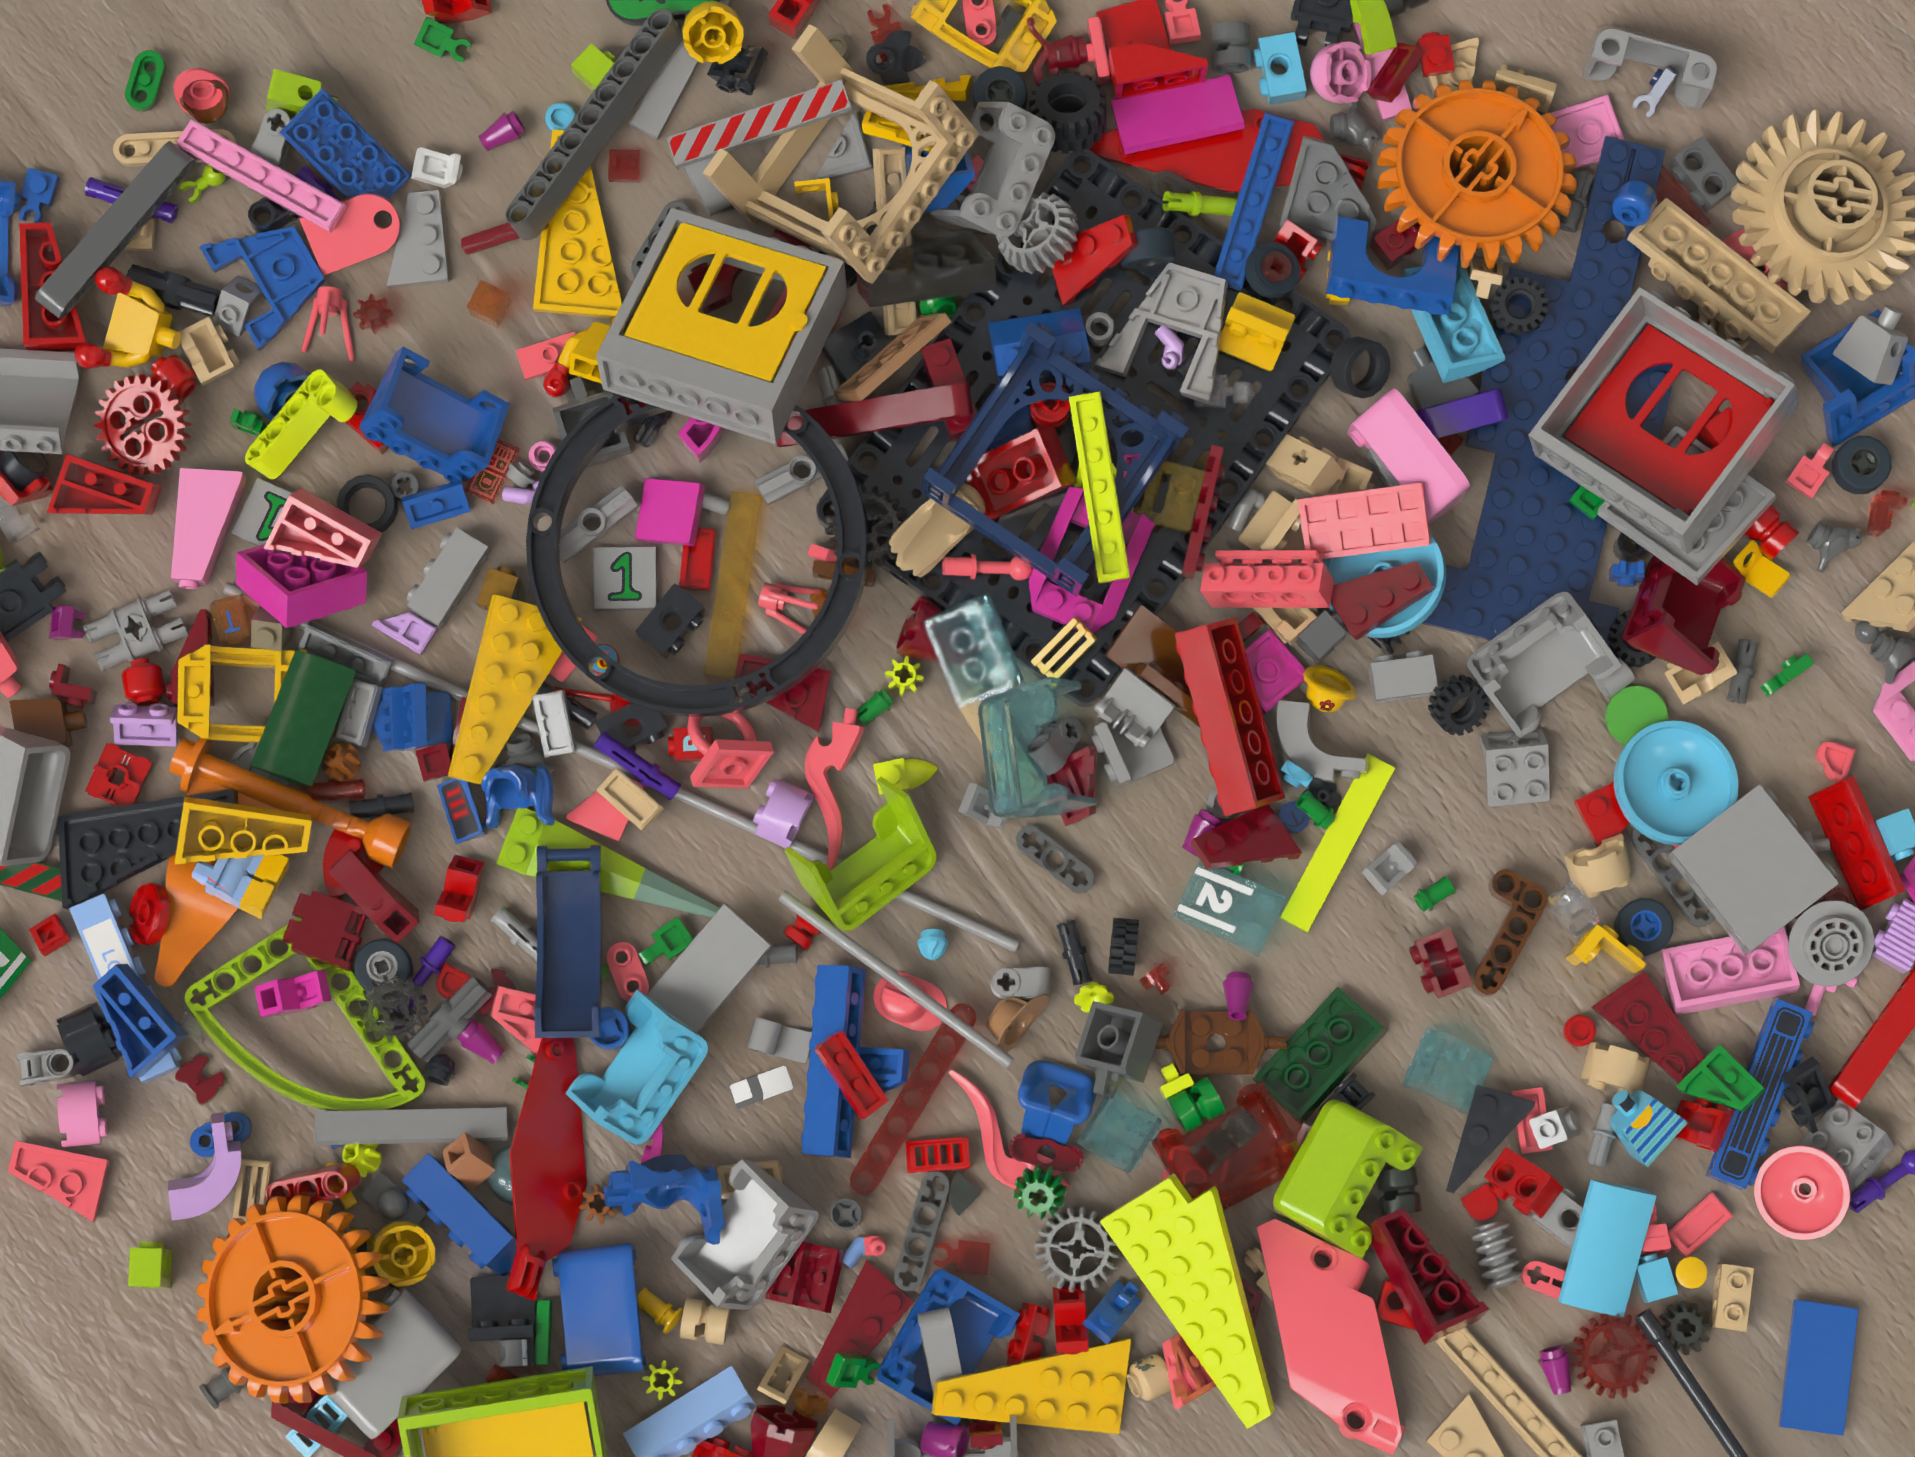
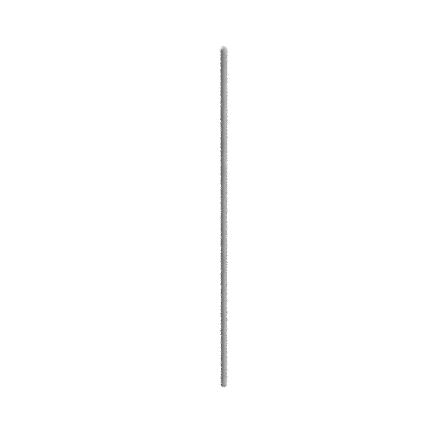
[223,583,1020,952]

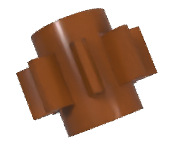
[323,742,361,782]
[579,1185,616,1224]

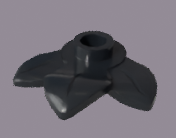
[866,30,926,85]

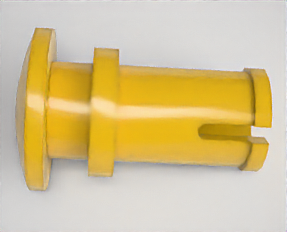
[1674,1257,1708,1289]
[638,1287,684,1335]

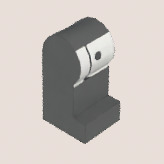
[499,1338,536,1368]

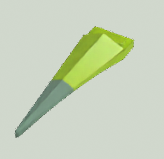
[496,808,720,918]

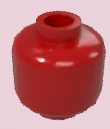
[151,355,197,399]
[121,658,165,706]

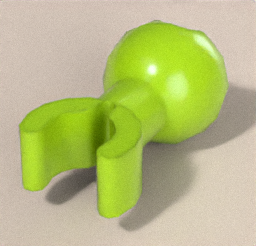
[179,165,226,204]

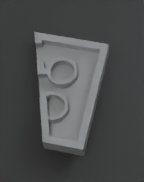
[387,190,449,289]

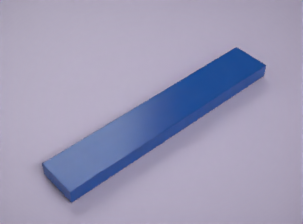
[1213,112,1294,291]

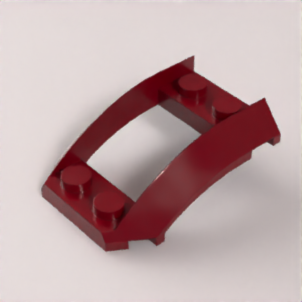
[271,1383,403,1457]

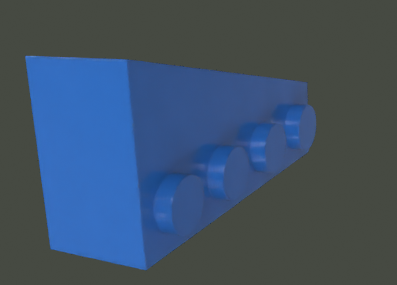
[402,1153,517,1276]

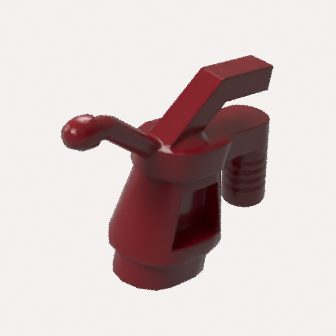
[1027,17,1088,86]

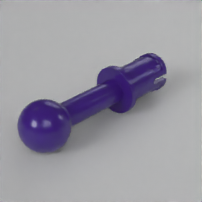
[390,936,456,1017]
[1849,1150,1915,1213]

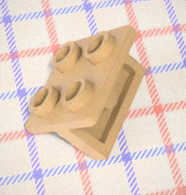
[1238,491,1305,563]

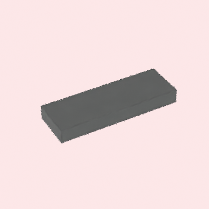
[297,621,394,688]

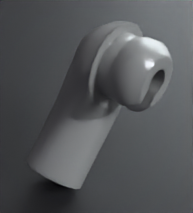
[701,493,730,515]

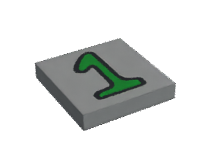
[231,478,292,554]
[594,547,657,610]

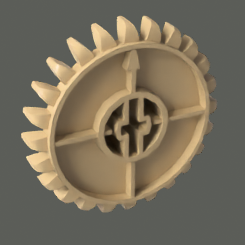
[1731,110,1915,305]

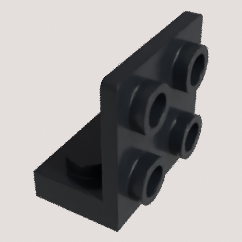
[469,1275,536,1341]

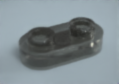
[1149,170,1205,219]

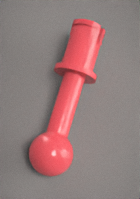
[942,554,1033,581]

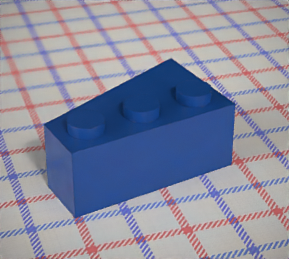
[92,964,188,1079]

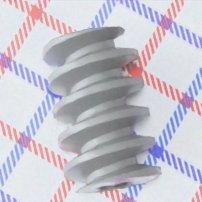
[1470,1221,1523,1290]

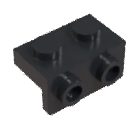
[1781,1056,1835,1134]

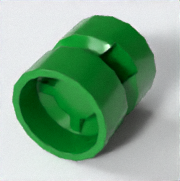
[1168,1076,1226,1133]

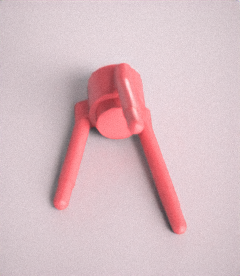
[301,286,355,362]
[758,582,822,635]

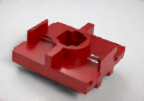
[85,743,153,807]

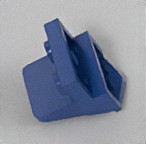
[372,683,452,752]

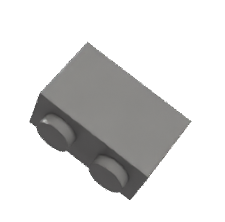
[1368,651,1438,704]

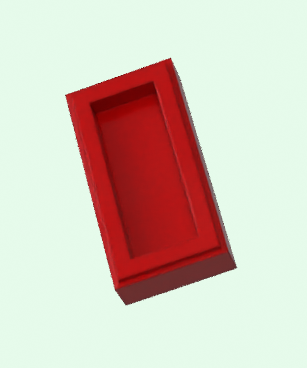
[679,527,716,592]

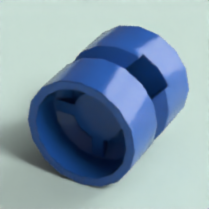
[590,1007,631,1051]

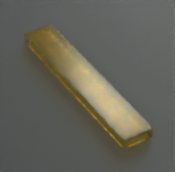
[704,491,762,679]

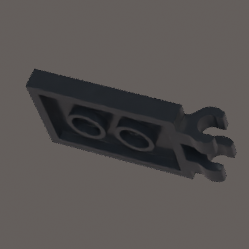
[1291,0,1353,47]
[0,552,67,641]

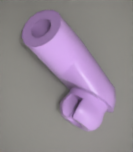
[502,481,539,505]

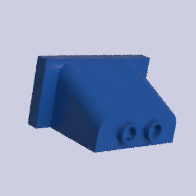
[1801,309,1915,447]

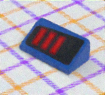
[437,778,486,845]

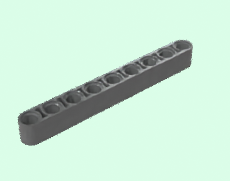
[505,9,683,240]

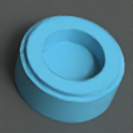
[545,103,576,132]

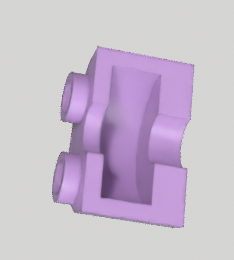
[753,778,815,848]

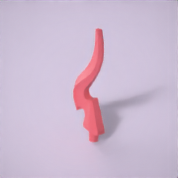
[805,708,864,871]
[948,1069,1070,1189]

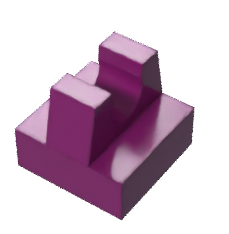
[49,605,86,640]

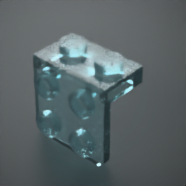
[1402,1028,1492,1114]
[1076,1093,1162,1173]

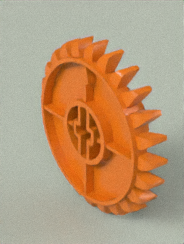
[1377,80,1577,269]
[196,1195,390,1404]

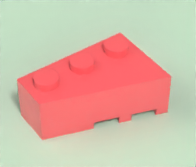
[264,488,382,568]

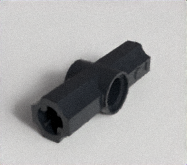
[126,264,221,317]

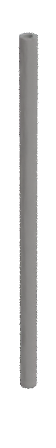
[778,890,1014,1068]

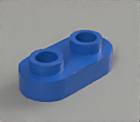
[190,1112,252,1158]

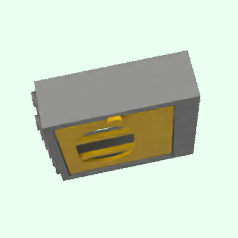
[596,208,848,444]

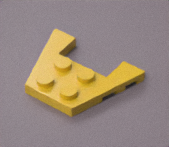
[862,75,972,152]

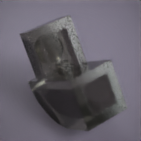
[1189,1106,1262,1174]

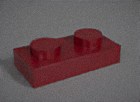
[1366,42,1424,103]

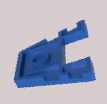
[200,226,326,351]

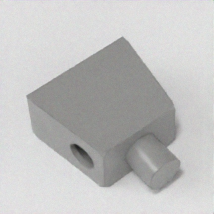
[1833,305,1908,385]

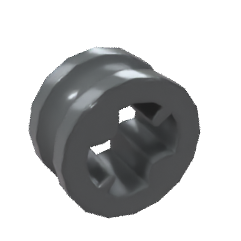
[391,472,420,501]

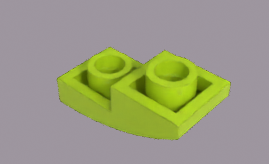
[1350,0,1397,55]

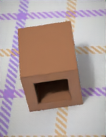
[442,1132,496,1189]

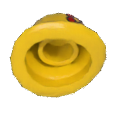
[1303,664,1357,713]

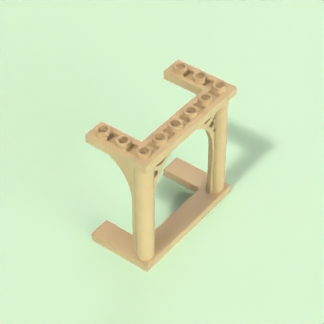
[703,24,979,284]

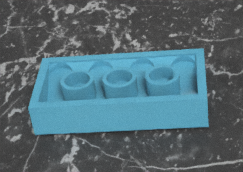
[1402,258,1505,383]
[1558,1179,1657,1317]

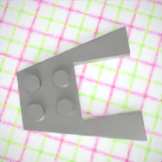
[1095,262,1228,404]

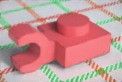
[1785,443,1834,499]

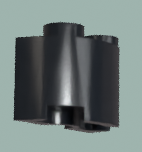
[707,45,768,96]

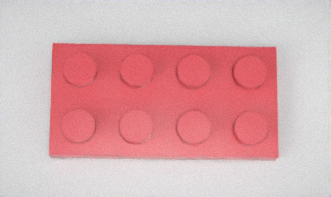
[1298,482,1431,559]

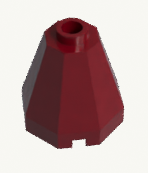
[750,1405,818,1457]

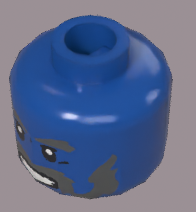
[1612,180,1657,227]

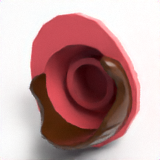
[173,68,230,124]

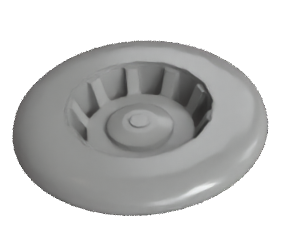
[1788,901,1874,987]

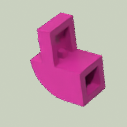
[254,970,332,1017]

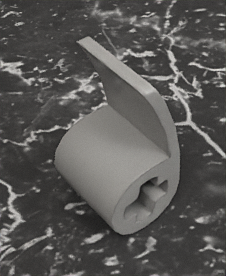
[747,1018,812,1063]

